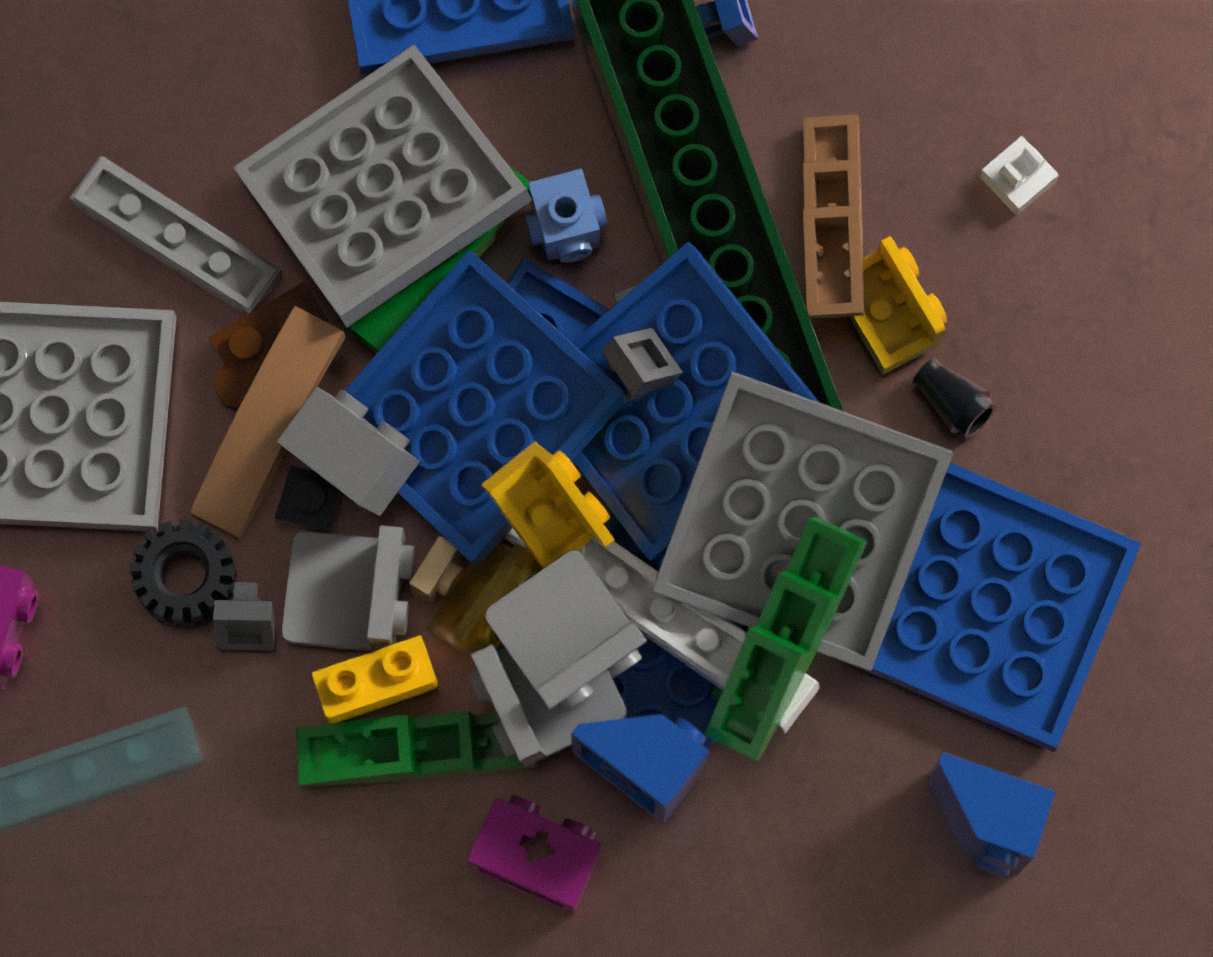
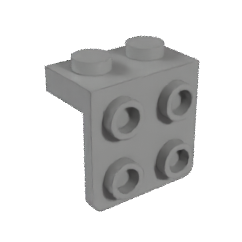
[282,525,415,651]
[486,551,647,712]
[468,645,627,767]

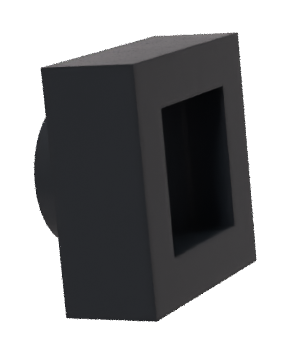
[274,465,344,534]

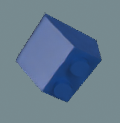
[571,714,709,824]
[927,752,1055,877]

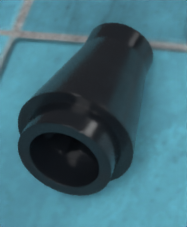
[913,358,997,438]

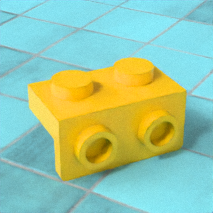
[849,236,948,375]
[481,441,615,569]
[311,635,439,724]

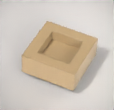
[409,536,464,607]

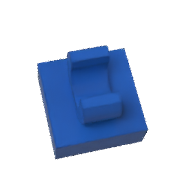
[696,0,758,47]

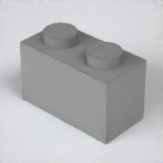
[277,387,420,516]

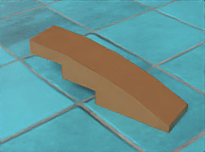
[803,114,864,319]
[190,306,345,541]

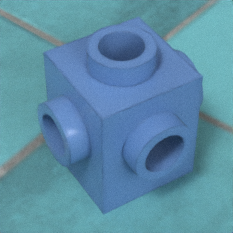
[524,168,608,262]

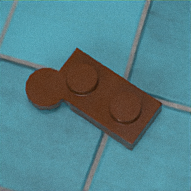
[208,282,331,407]

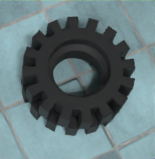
[129,519,237,629]

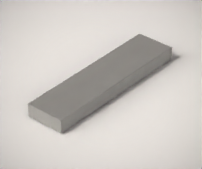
[69,155,283,316]

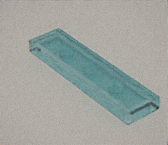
[0,706,205,832]

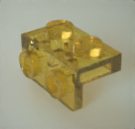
[426,542,543,659]

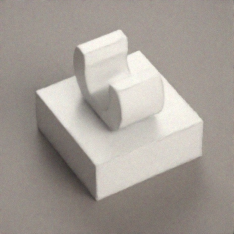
[979,136,1059,216]

